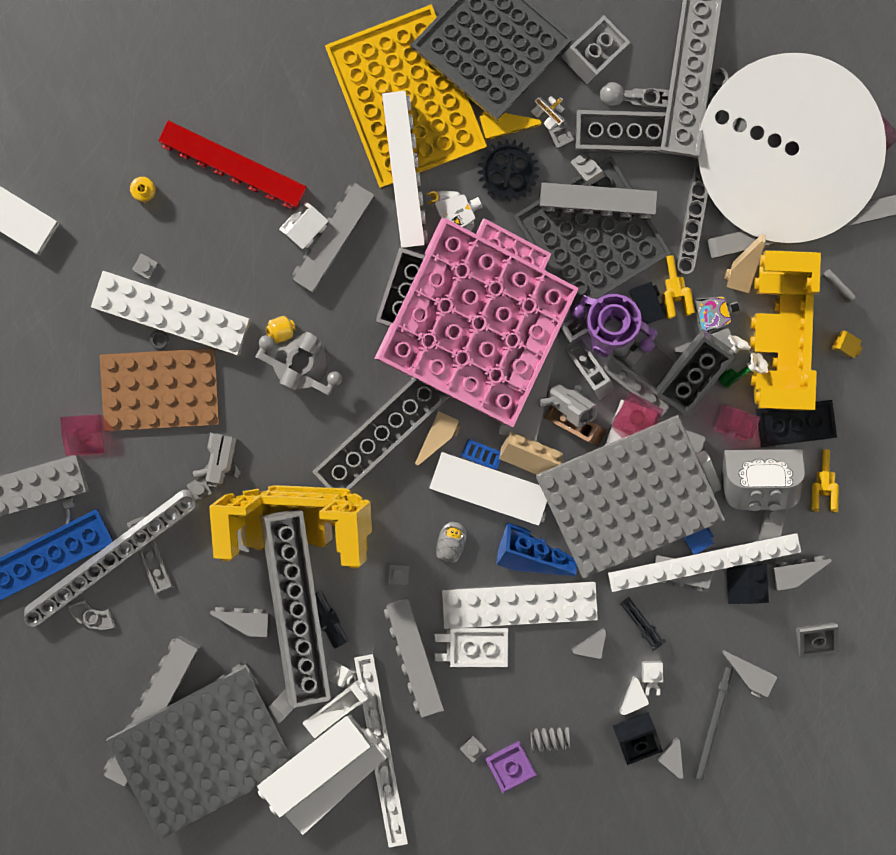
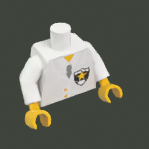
[425,190,483,231]

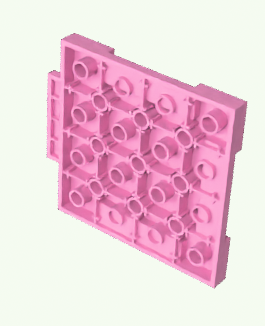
[374,218,579,427]

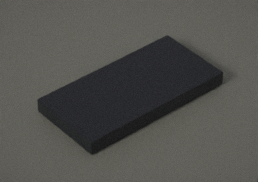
[756,400,837,447]

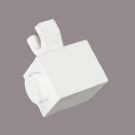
[642,661,663,695]

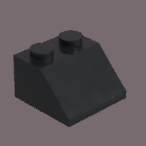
[726,564,769,604]
[613,712,663,765]

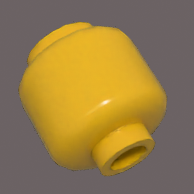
[130,177,156,203]
[266,316,296,344]

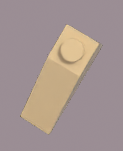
[724,234,766,293]
[415,411,461,466]

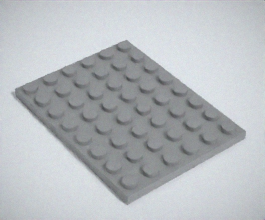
[536,415,725,578]

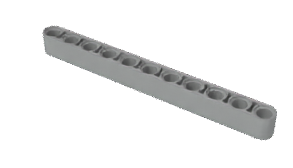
[676,68,728,276]
[707,195,896,259]
[24,490,195,627]

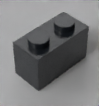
[629,282,666,325]

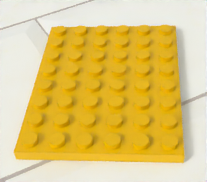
[325,4,487,189]

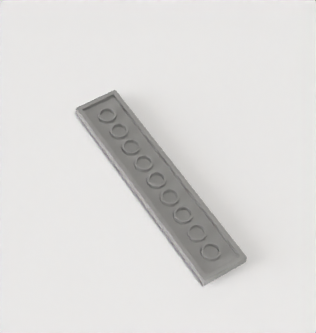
[660,0,722,158]

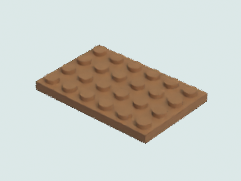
[100,348,219,431]

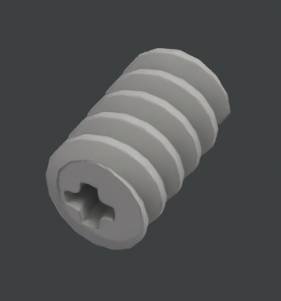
[530,727,570,753]

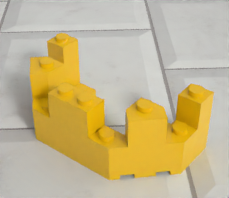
[750,250,821,411]
[209,485,372,569]

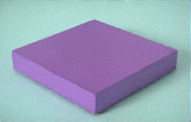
[485,741,537,793]

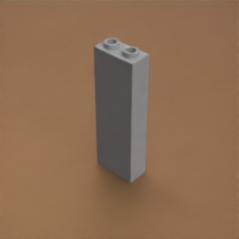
[498,329,560,441]

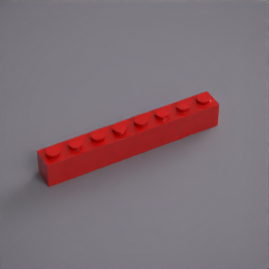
[158,120,307,210]

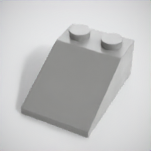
[561,15,631,84]

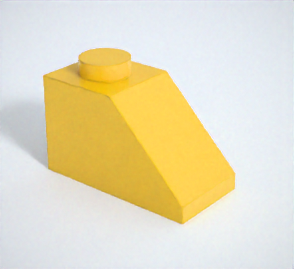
[830,330,863,359]

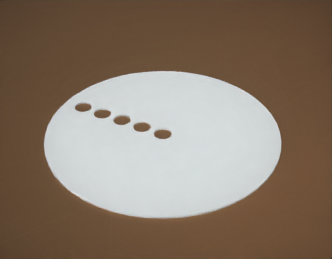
[698,53,886,243]

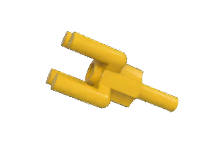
[662,255,695,319]
[811,449,839,513]

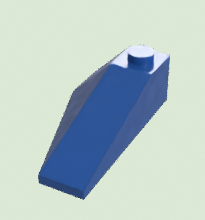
[497,523,577,577]

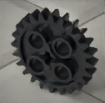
[477,139,540,202]

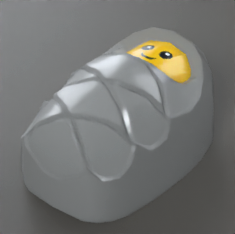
[436,522,467,563]

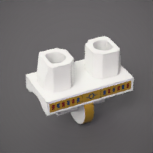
[531,96,565,130]

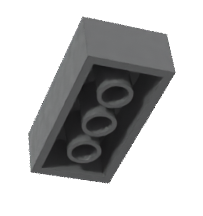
[656,329,735,416]

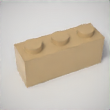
[499,431,563,474]

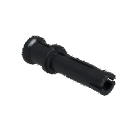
[620,597,666,651]

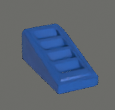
[461,439,501,471]

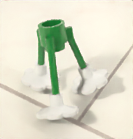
[718,335,768,388]

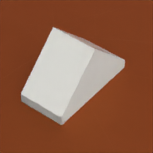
[620,676,649,715]

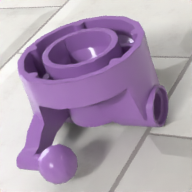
[571,294,658,357]

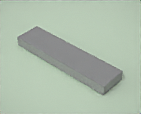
[603,354,672,417]
[127,516,174,594]

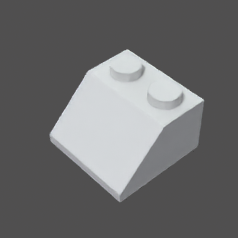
[279,201,328,249]

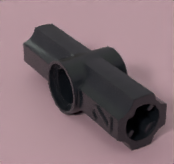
[315,591,349,649]

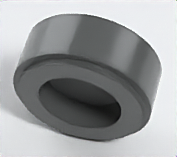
[149,330,169,350]

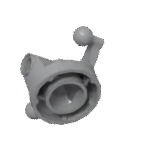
[255,331,342,396]

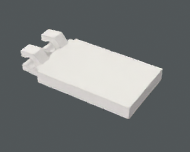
[434,628,508,667]

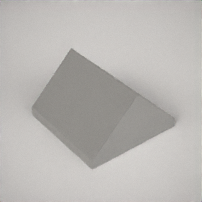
[796,623,838,657]

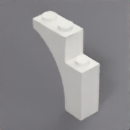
[303,681,369,738]

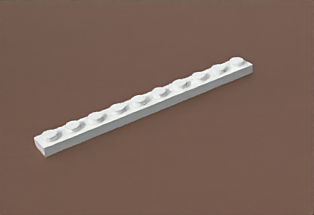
[608,533,801,592]
[354,654,408,847]

